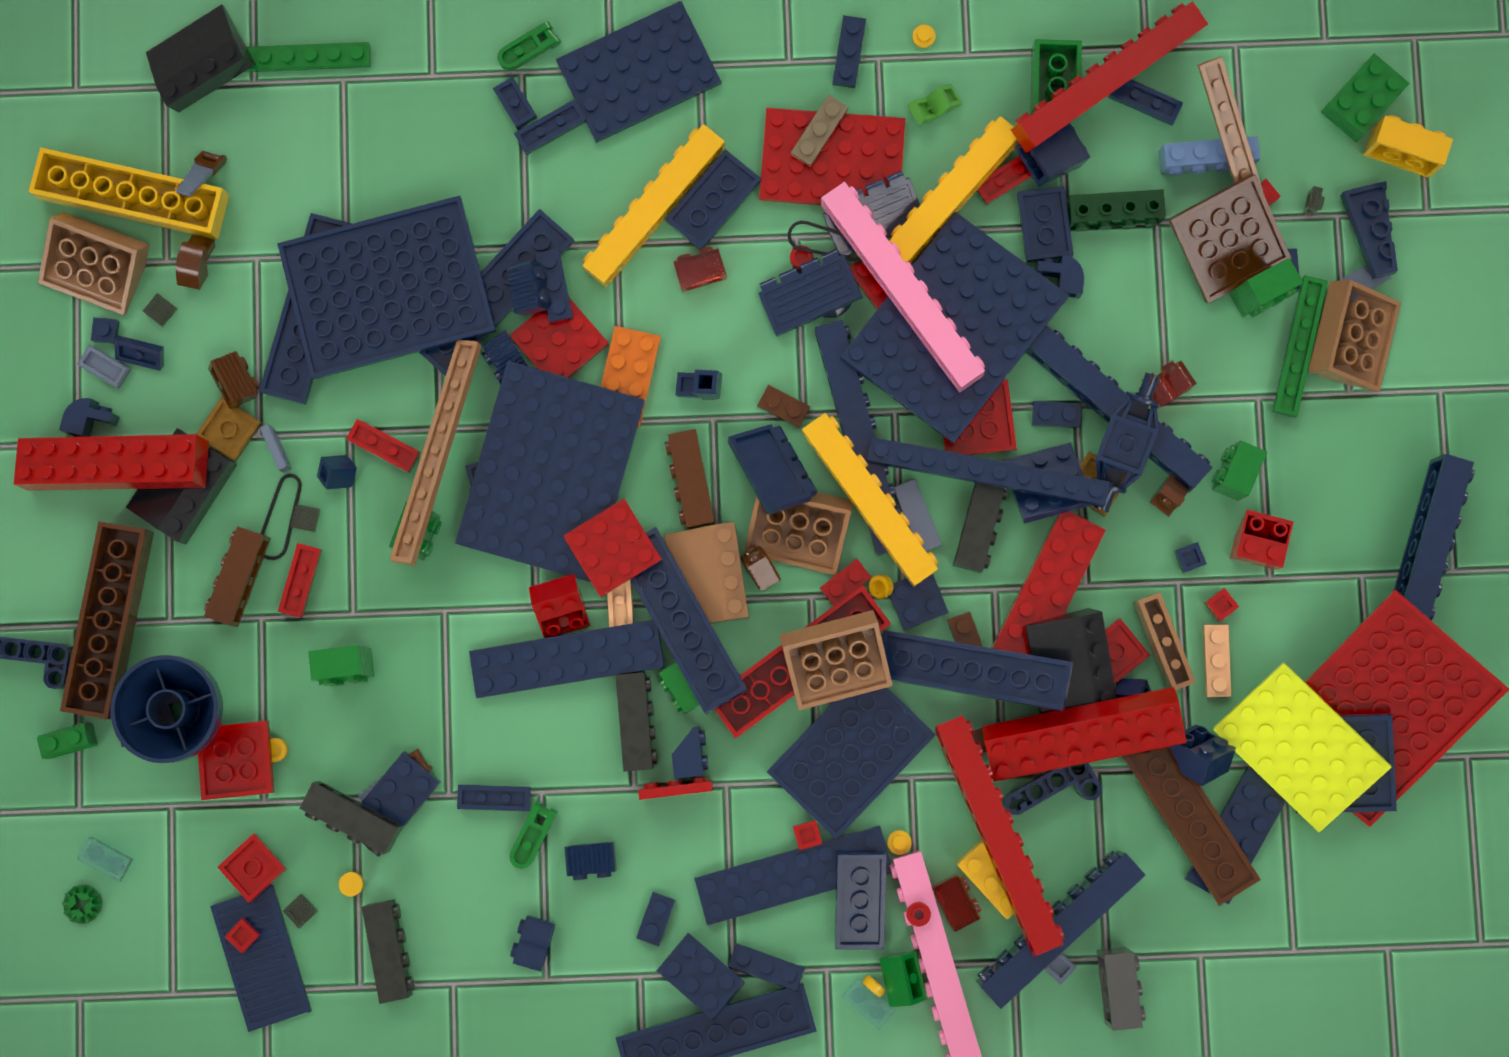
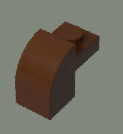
[176,235,215,290]
[1149,475,1189,517]

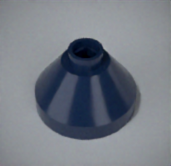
[110,655,223,763]

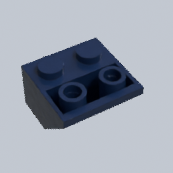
[1170,724,1236,786]
[672,727,709,779]

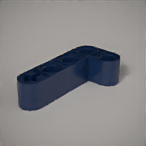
[0,637,73,689]
[1002,763,1102,815]

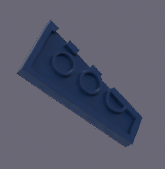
[1340,181,1398,280]

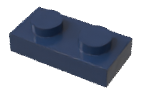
[493,76,537,130]
[115,335,164,371]
[1032,401,1081,428]
[636,891,676,947]

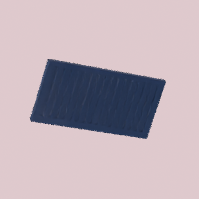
[210,885,312,1032]

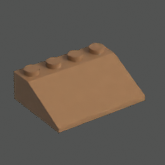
[38,212,150,315]
[1308,279,1401,392]
[744,492,853,575]
[664,522,749,624]
[779,610,893,710]

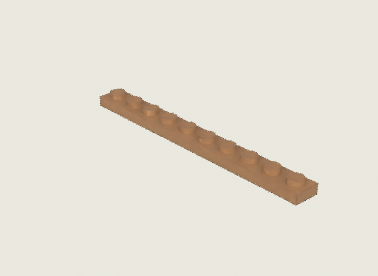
[389,340,482,566]

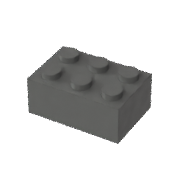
[1096,947,1146,1031]

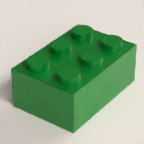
[1030,39,1082,115]
[1321,53,1410,142]
[1229,258,1303,318]
[308,645,374,686]

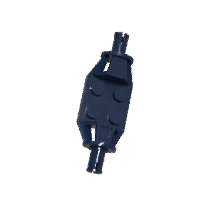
[1094,372,1160,512]

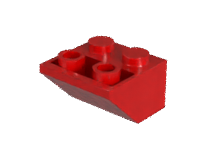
[1230,510,1294,570]
[528,574,591,638]

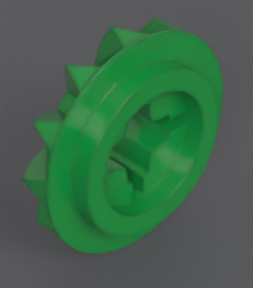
[62,885,102,924]

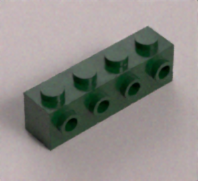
[1066,189,1166,231]

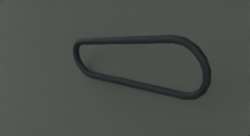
[788,220,863,263]
[260,474,302,560]

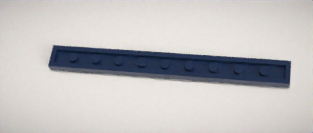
[867,437,1110,507]

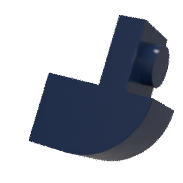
[1035,254,1084,299]
[675,370,722,400]
[59,398,119,437]

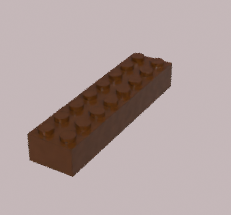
[60,521,154,719]

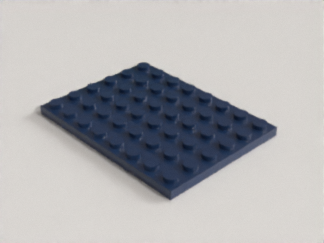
[277,195,496,380]
[840,212,1069,444]
[455,360,645,582]

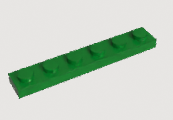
[245,42,371,72]
[1272,275,1328,418]

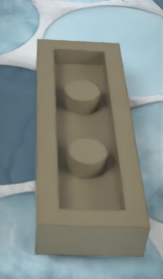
[791,95,848,167]

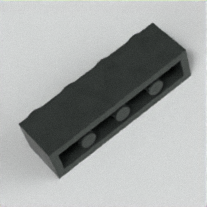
[953,483,1009,573]
[615,673,658,772]
[299,781,403,855]
[362,899,415,1004]

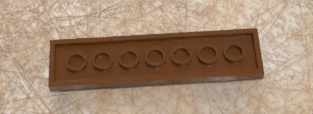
[1122,746,1261,906]

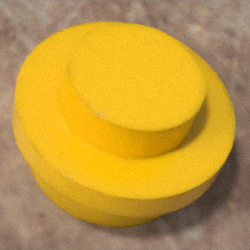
[912,24,936,48]
[887,830,912,855]

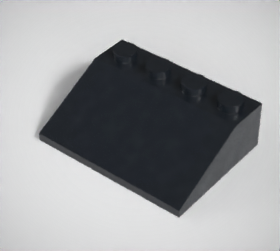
[146,4,256,112]
[126,428,237,544]
[1024,608,1117,714]

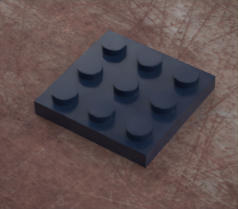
[1002,442,1091,524]

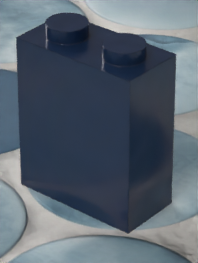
[1014,123,1090,187]

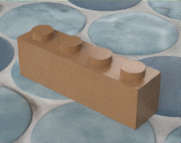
[1133,592,1196,690]

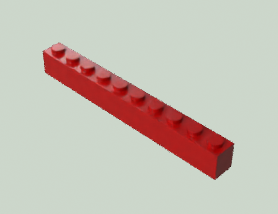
[1010,1,1208,153]
[934,715,1065,957]

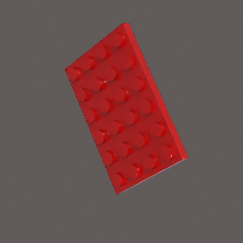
[759,108,906,205]

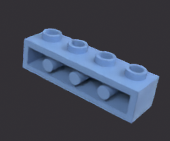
[1159,136,1260,175]

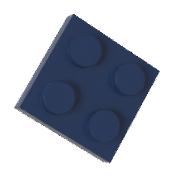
[890,574,949,630]

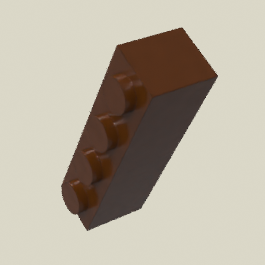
[664,429,715,530]
[204,526,271,627]

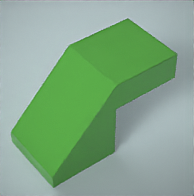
[907,84,963,125]

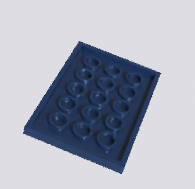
[556,1,721,143]
[767,688,936,839]

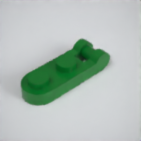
[497,21,561,71]
[509,801,558,869]

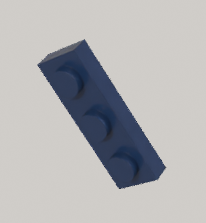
[832,15,866,88]
[1108,80,1183,126]
[514,99,586,156]
[536,248,573,323]
[457,784,531,811]
[728,943,805,992]

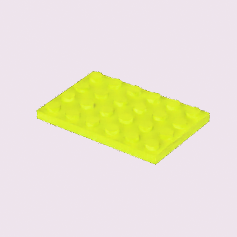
[1213,662,1392,832]

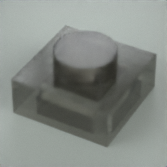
[1303,186,1325,216]

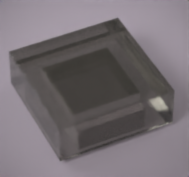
[143,293,178,327]
[290,504,320,532]
[283,894,318,928]

